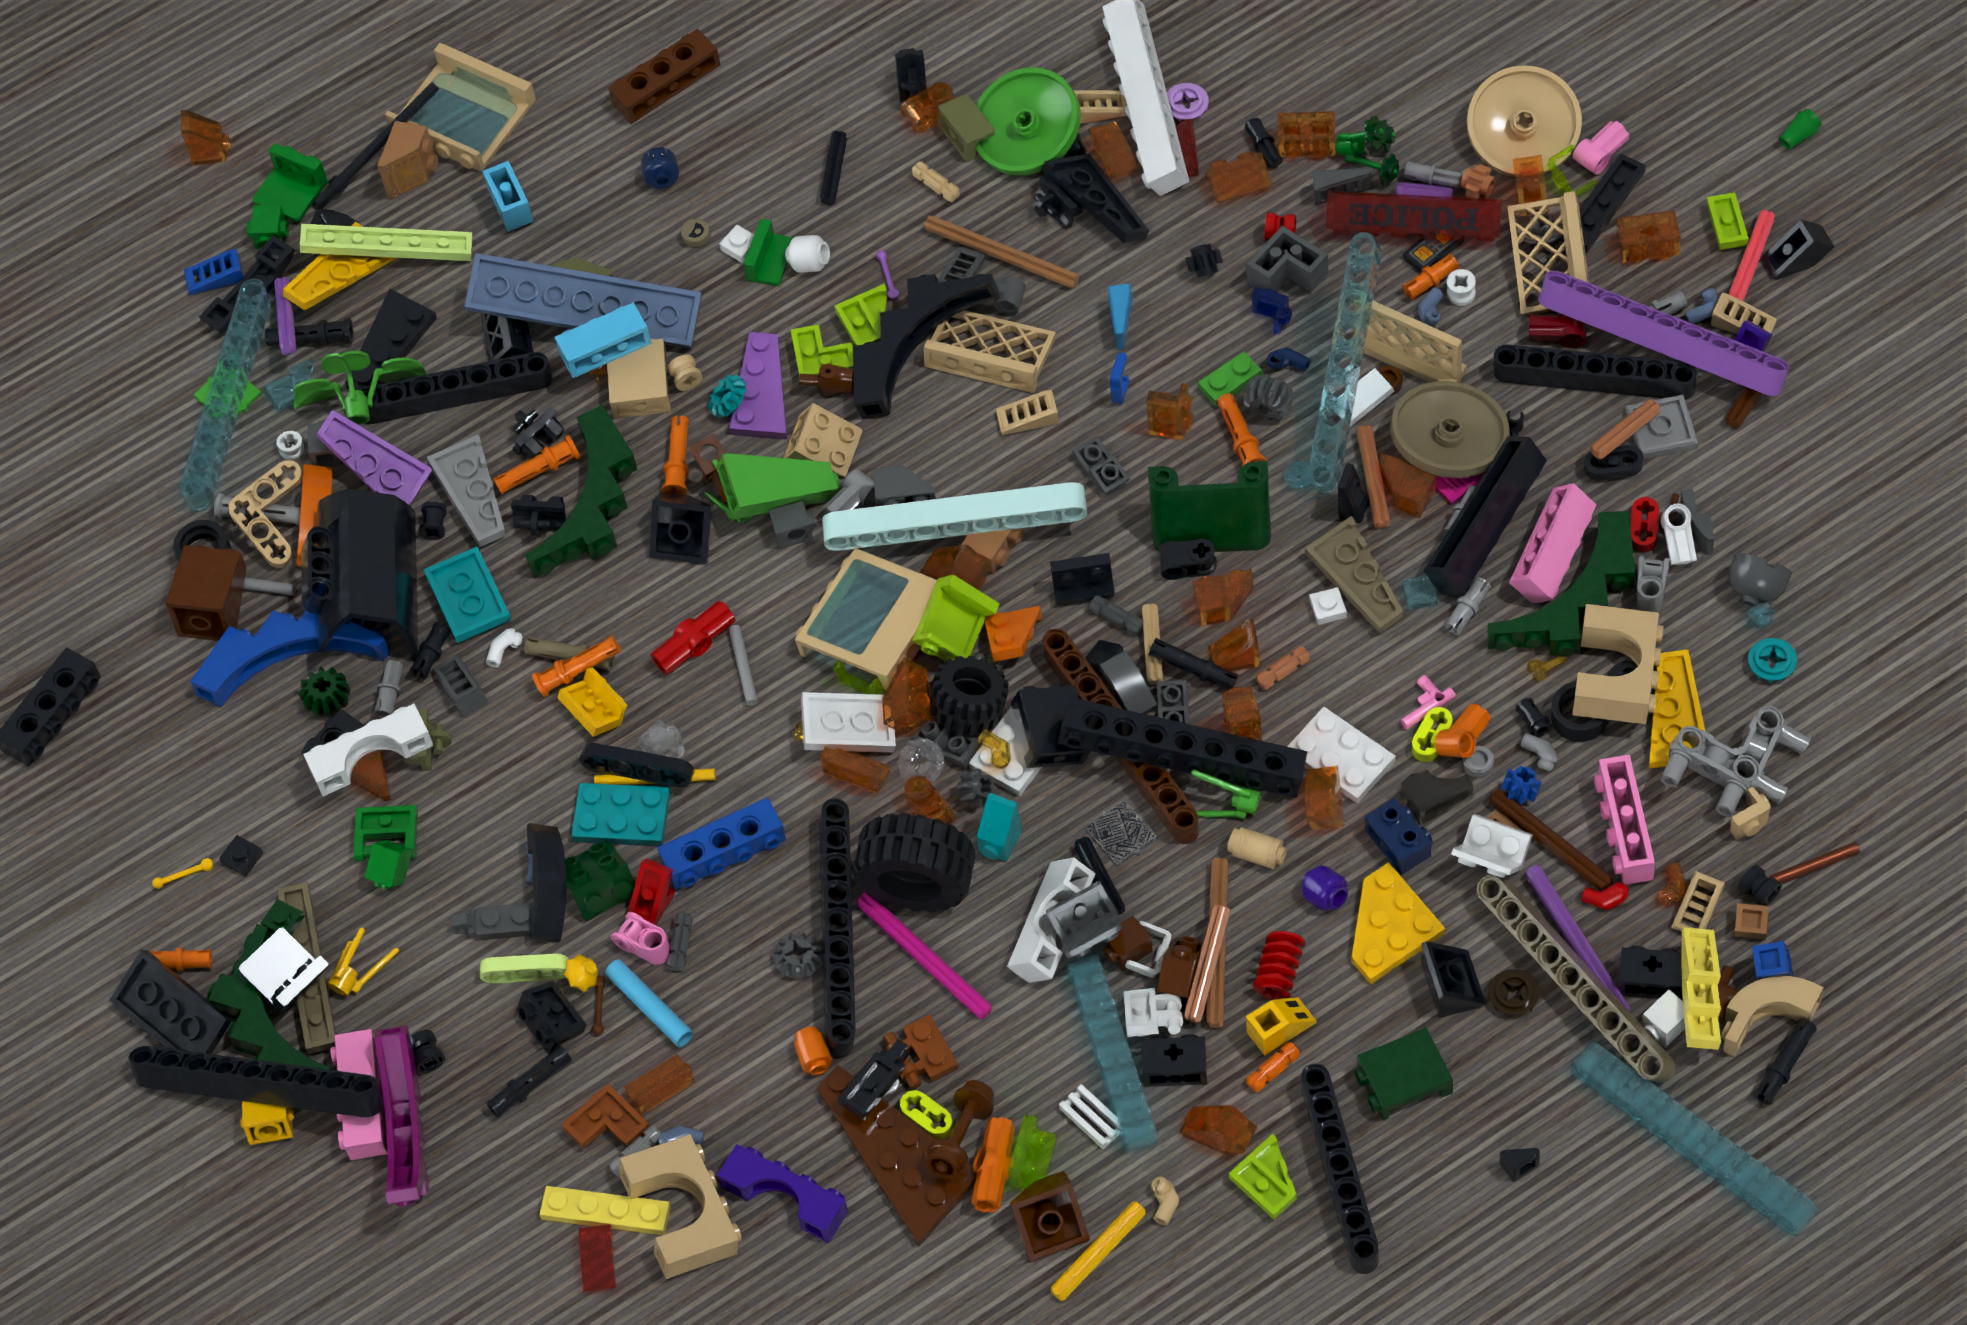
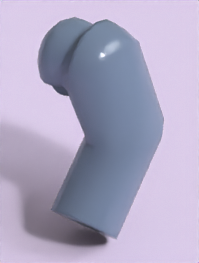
[658,1125,705,1145]

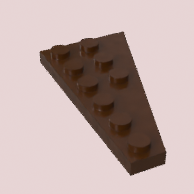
[817,1065,977,1247]

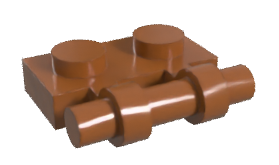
[883,1014,959,1090]

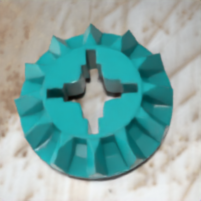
[708,374,746,418]
[1748,638,1797,684]

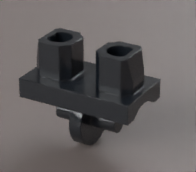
[895,48,928,102]
[1034,174,1084,229]
[512,406,564,459]
[511,495,566,536]

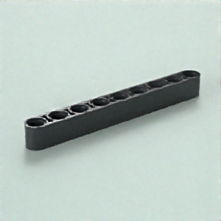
[819,798,856,1058]
[128,1046,383,1117]

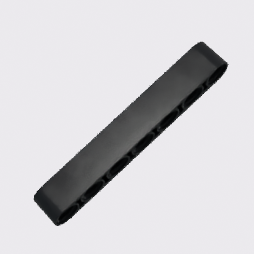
[1493,344,1697,400]
[359,352,553,425]
[1301,1063,1379,1274]

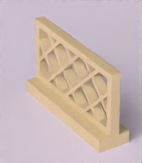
[1507,191,1589,317]
[1350,294,1467,382]
[923,310,1056,393]

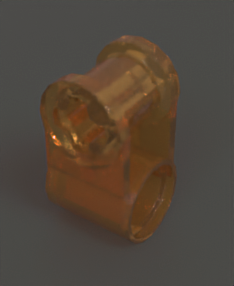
[900,82,954,133]
[904,775,956,824]

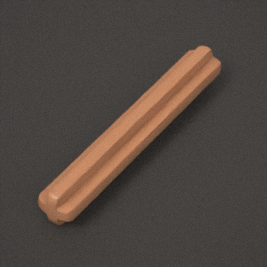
[1357,425,1390,529]
[1183,905,1230,1023]

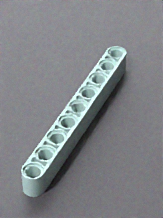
[822,482,1087,551]

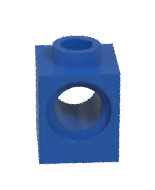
[1752,941,1794,980]

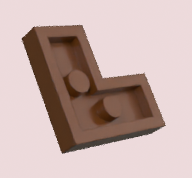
[561,1084,650,1149]

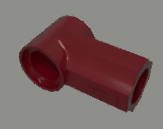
[1529,314,1587,348]

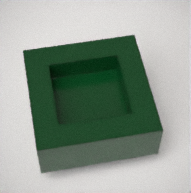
[260,899,305,936]

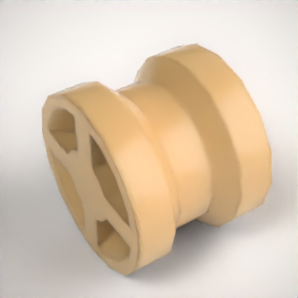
[667,354,703,391]

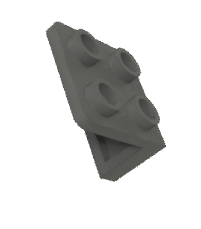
[1046,880,1122,958]

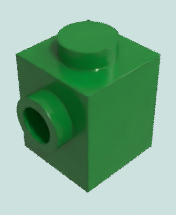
[246,205,289,249]

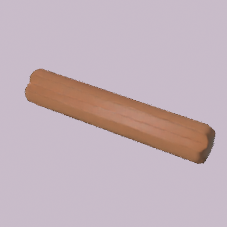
[1590,399,1660,460]

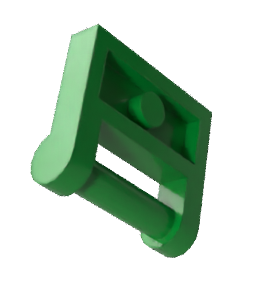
[354,805,418,861]

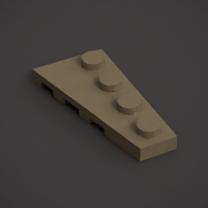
[1305,516,1403,634]

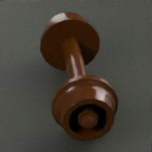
[927,1080,994,1178]

